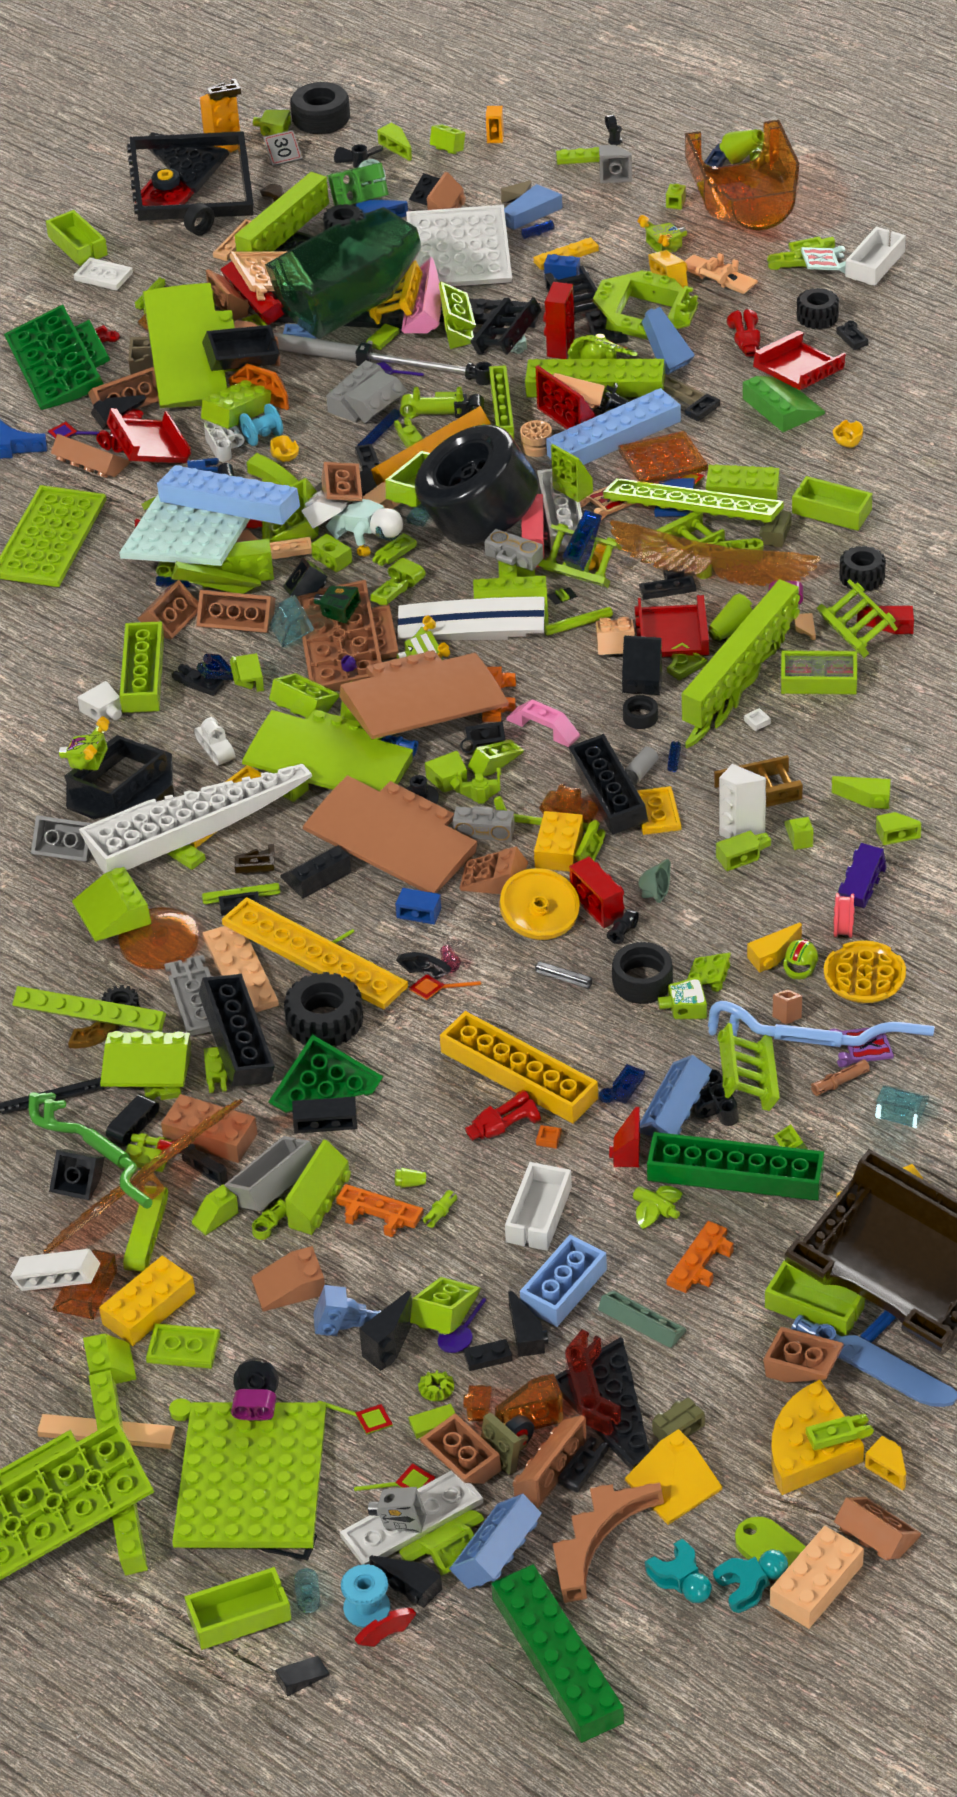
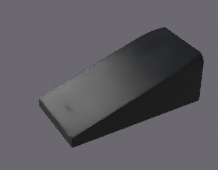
[275,1656,330,1697]

